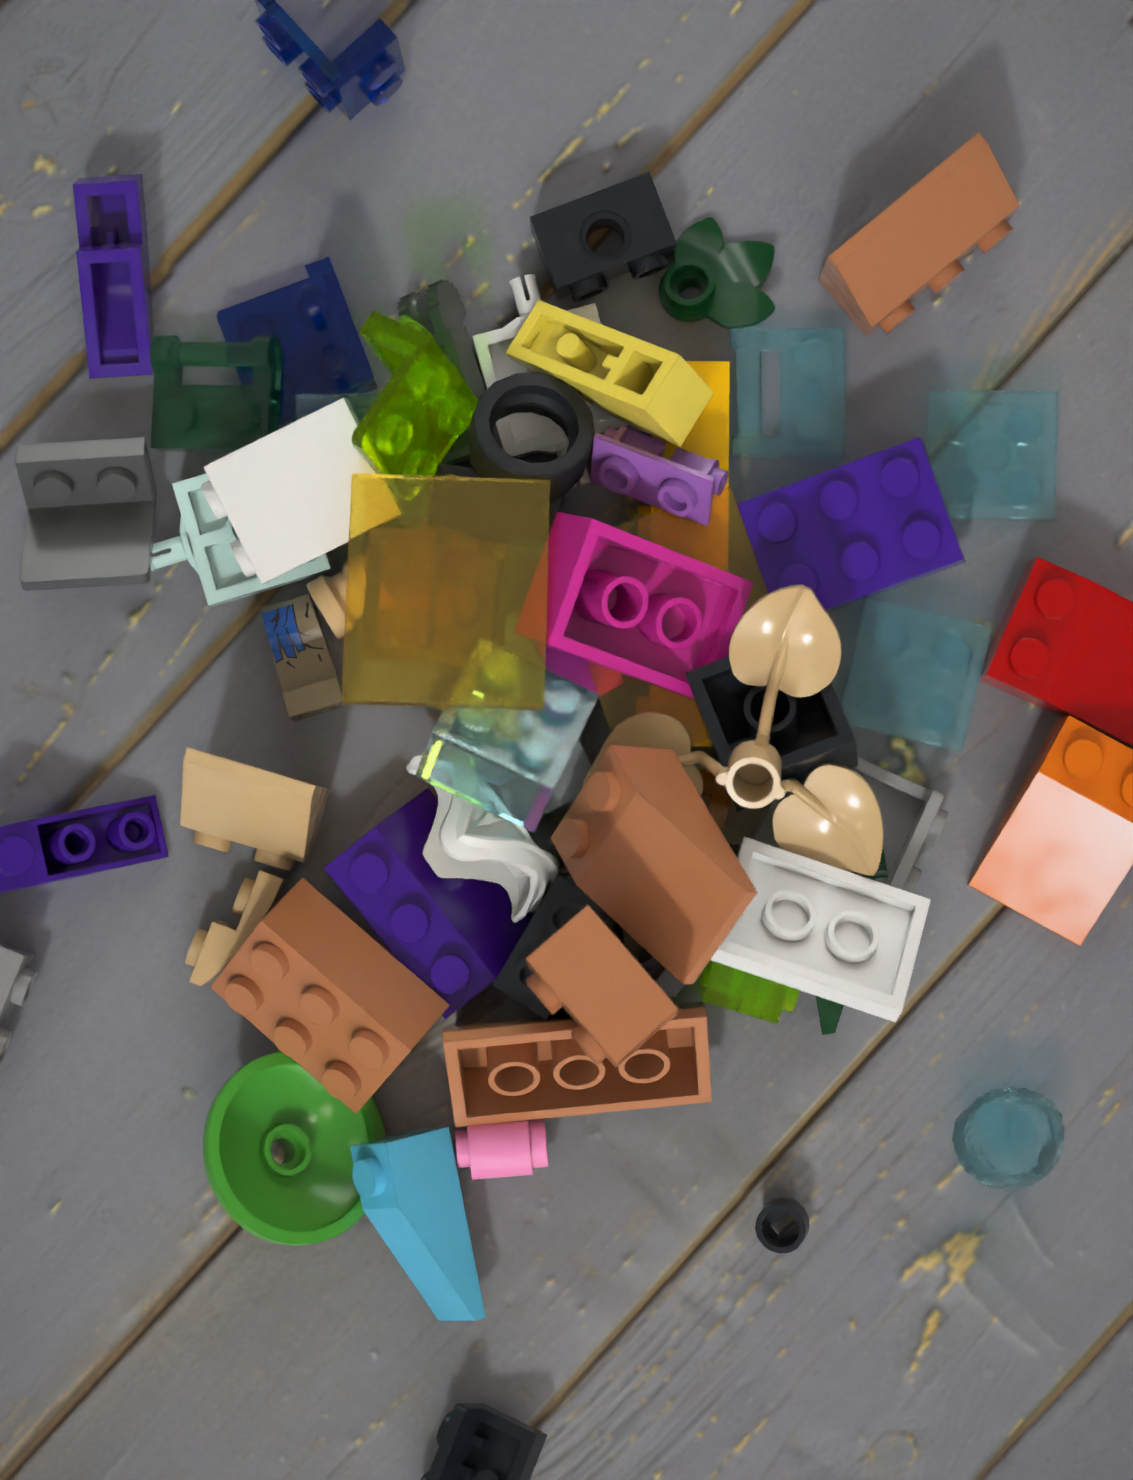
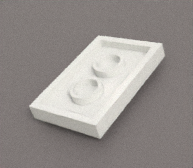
[710,837,931,1022]

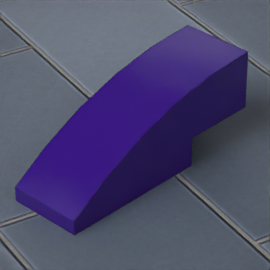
[73,174,154,379]

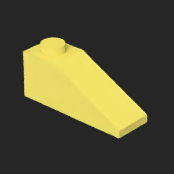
[505,300,714,447]

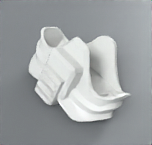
[406,738,560,923]

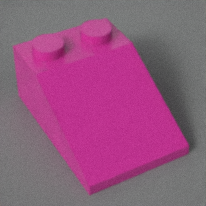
[514,512,754,699]

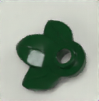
[659,217,775,329]

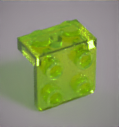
[352,311,478,503]

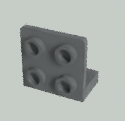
[15,437,157,591]

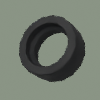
[468,373,595,502]

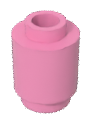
[455,1118,549,1180]

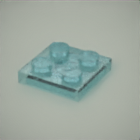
[927,390,1058,521]
[840,597,992,752]

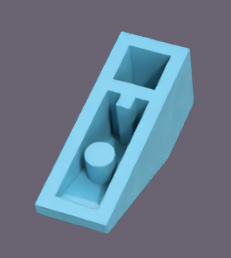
[350,1127,486,1321]

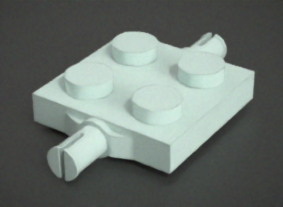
[151,473,332,607]

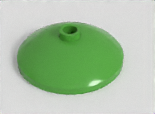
[203,1051,386,1246]

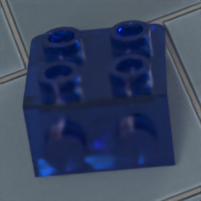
[254,0,406,120]

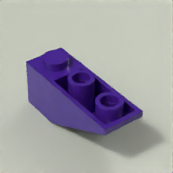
[0,795,169,894]

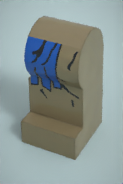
[261,593,349,722]

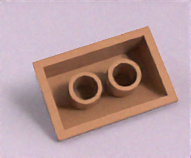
[818,132,1020,337]

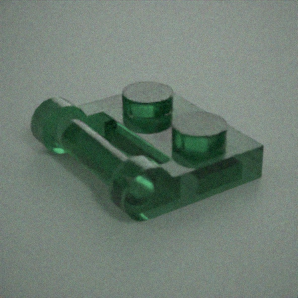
[150,335,282,452]

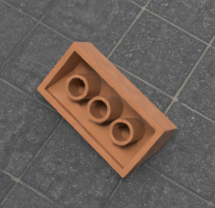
[442,1001,712,1127]

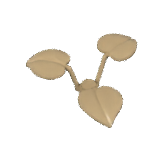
[583,585,883,875]

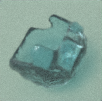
[952,1087,1065,1191]

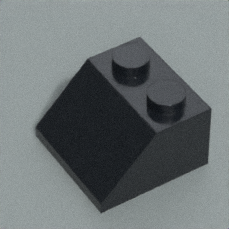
[685,656,858,812]

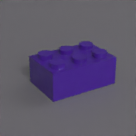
[737,437,966,612]

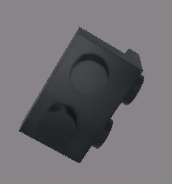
[420,1403,547,1480]

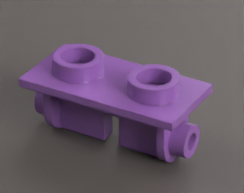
[590,425,728,526]

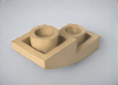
[185,870,289,986]

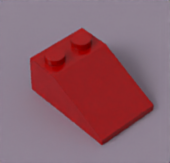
[976,557,1133,748]

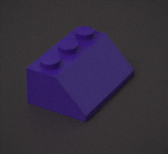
[324,788,532,1020]

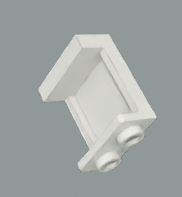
[201,397,405,584]

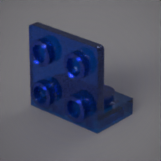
[217,257,378,431]

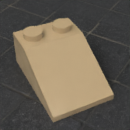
[180,747,331,871]

